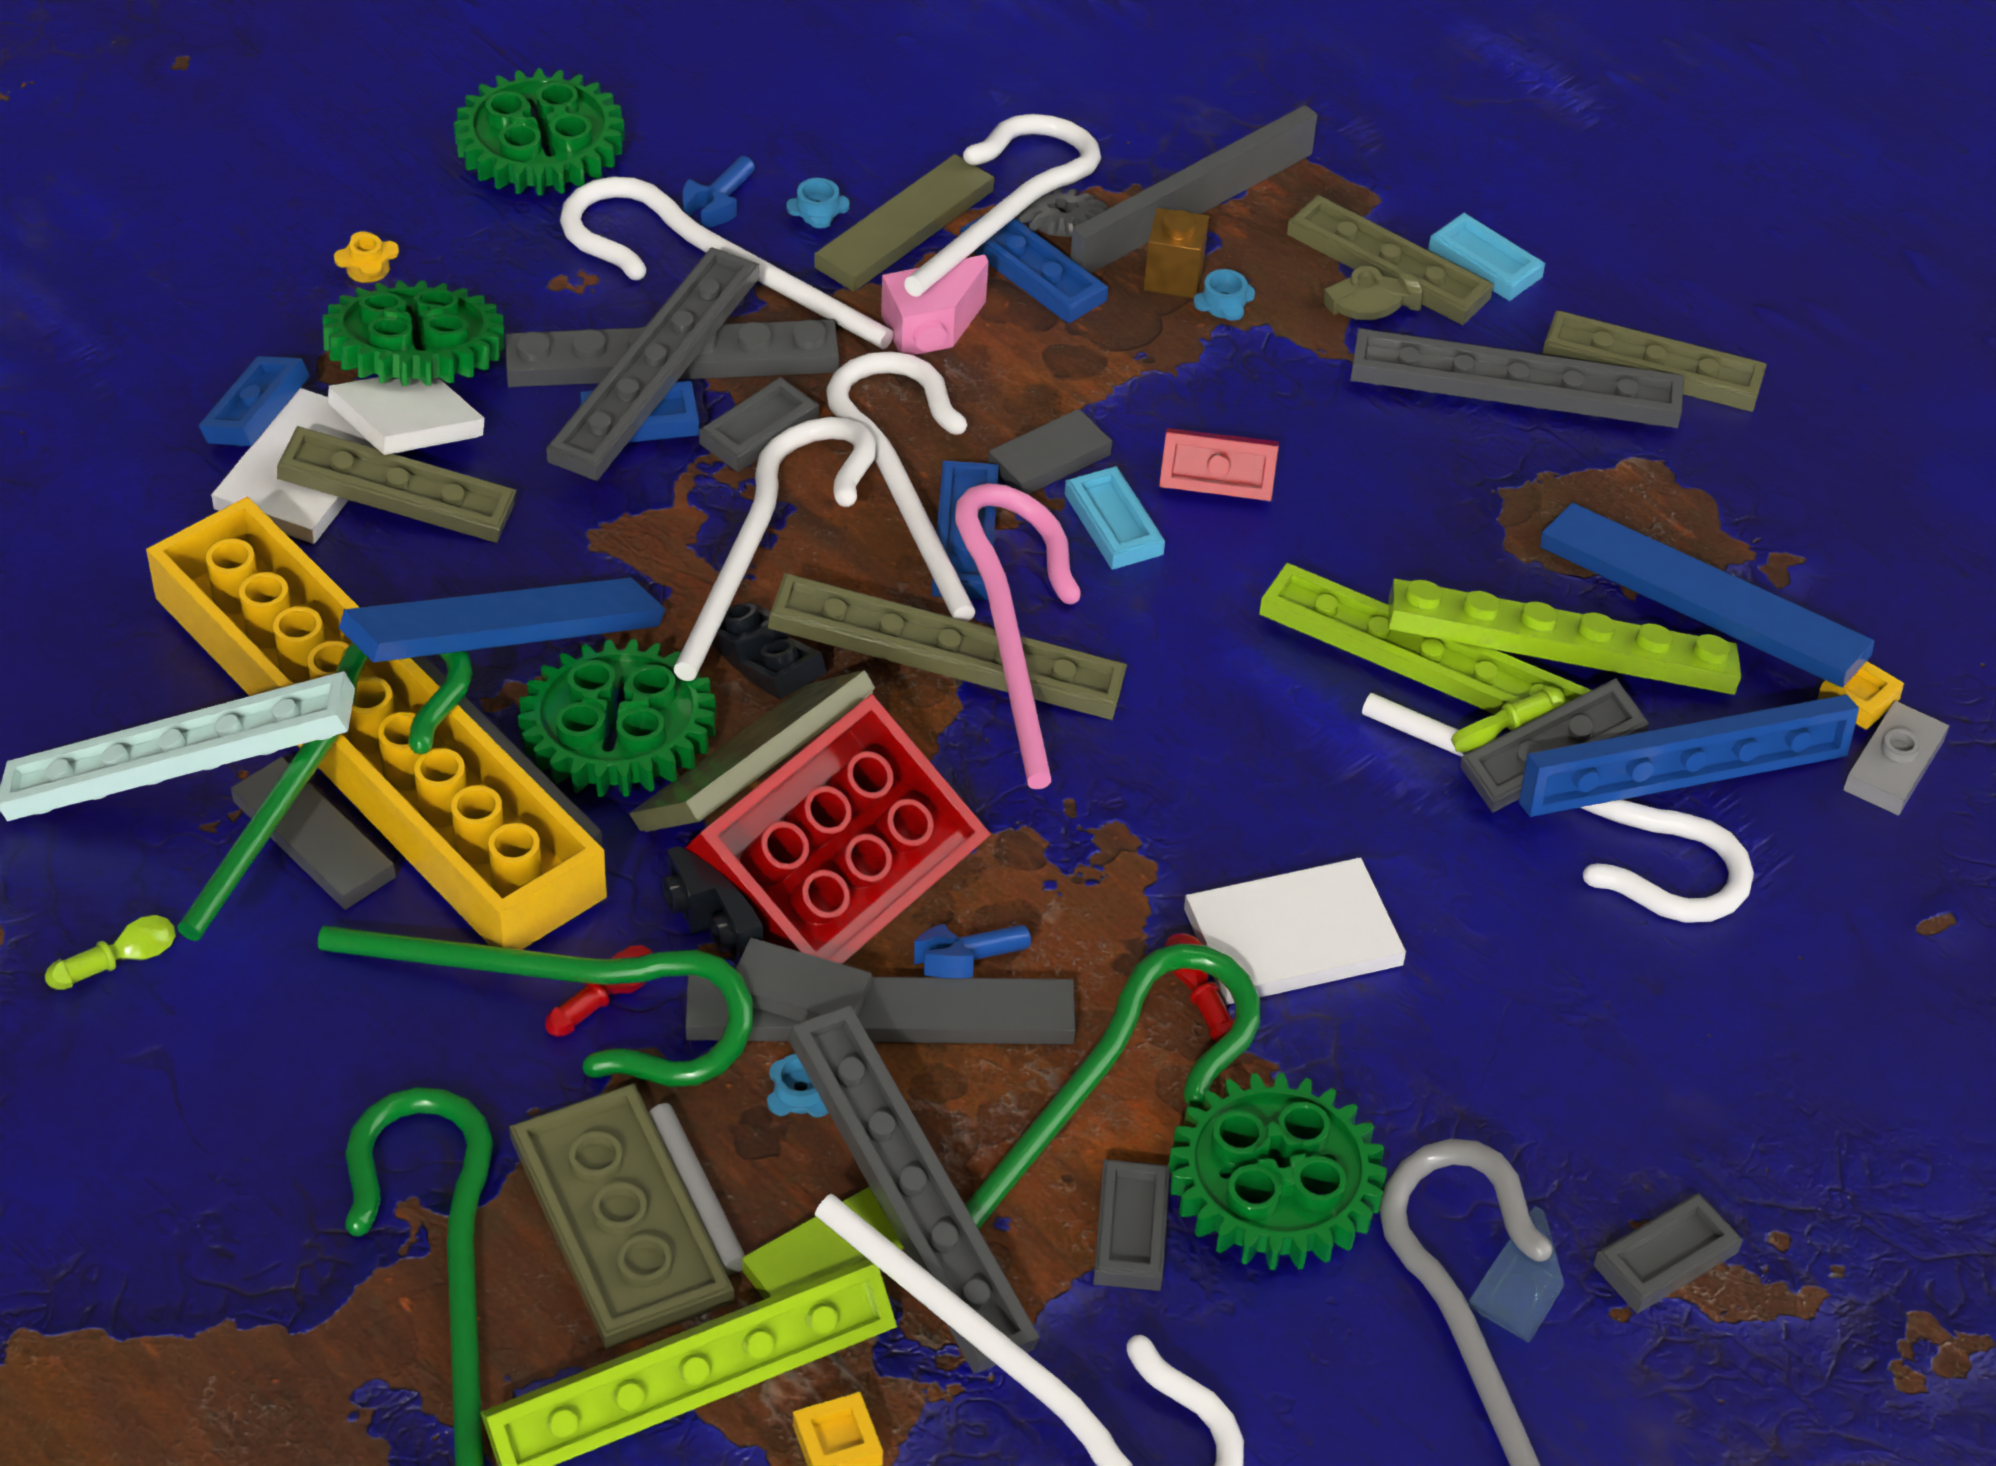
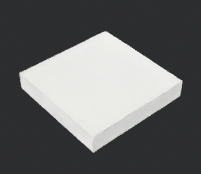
[328,377,485,455]

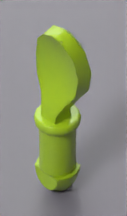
[1451,686,1565,754]
[45,915,176,990]

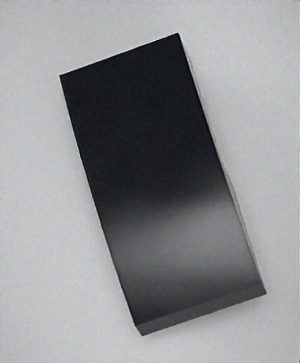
[712,602,827,700]
[661,846,763,966]

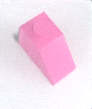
[881,254,988,355]

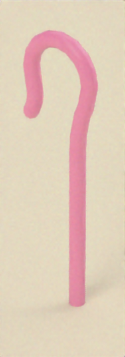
[955,483,1081,789]

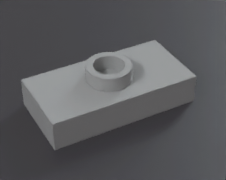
[1843,701,1950,816]

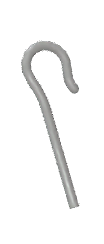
[1379,1138,1553,1466]

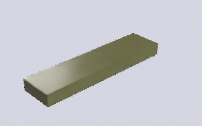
[814,154,994,292]
[1287,195,1494,325]
[1542,310,1767,412]
[277,426,516,543]

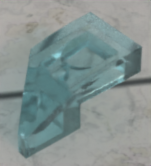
[1469,1206,1564,1343]

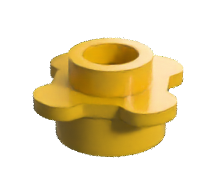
[334,231,399,283]

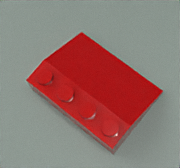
[684,694,991,964]

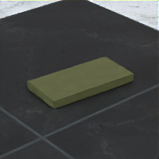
[629,670,875,832]
[509,1083,734,1350]

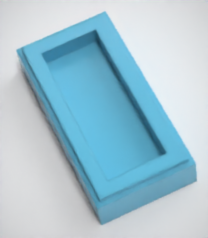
[1428,213,1545,301]
[1064,466,1165,570]

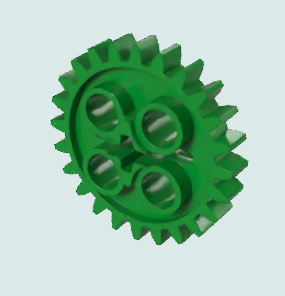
[454,68,625,196]
[323,280,504,386]
[518,639,716,797]
[1168,1073,1387,1270]

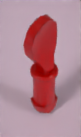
[1165,933,1235,1043]
[545,945,652,1037]

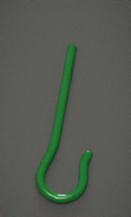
[177,643,473,941]
[318,925,753,1087]
[965,943,1260,1230]
[345,1087,494,1466]

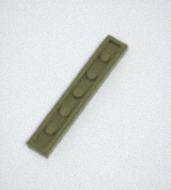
[768,573,1127,720]

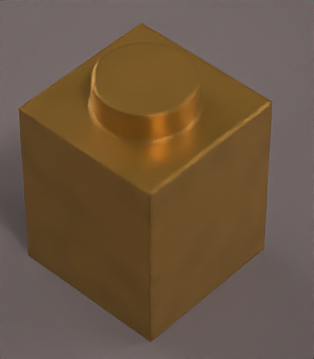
[1144,208,1209,298]

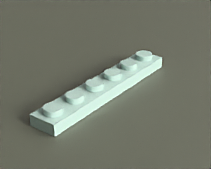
[0,671,355,821]

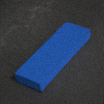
[960,214,1108,324]
[932,461,999,600]

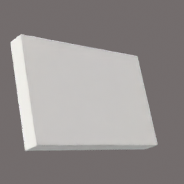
[211,388,377,544]
[1184,857,1406,1005]

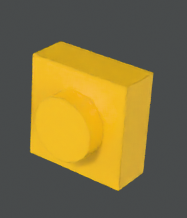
[1817,661,1904,730]
[793,1392,883,1466]

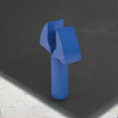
[683,156,755,228]
[914,924,1031,978]

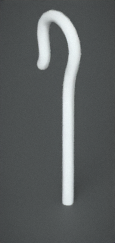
[904,114,1101,297]
[560,176,894,349]
[826,351,975,622]
[674,417,876,681]
[1362,693,1754,923]
[814,1193,1244,1466]

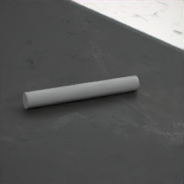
[649,1103,745,1275]

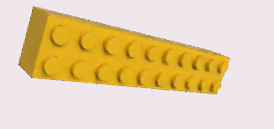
[146,496,607,950]

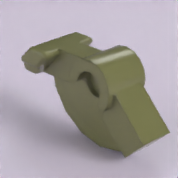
[1324,266,1422,320]

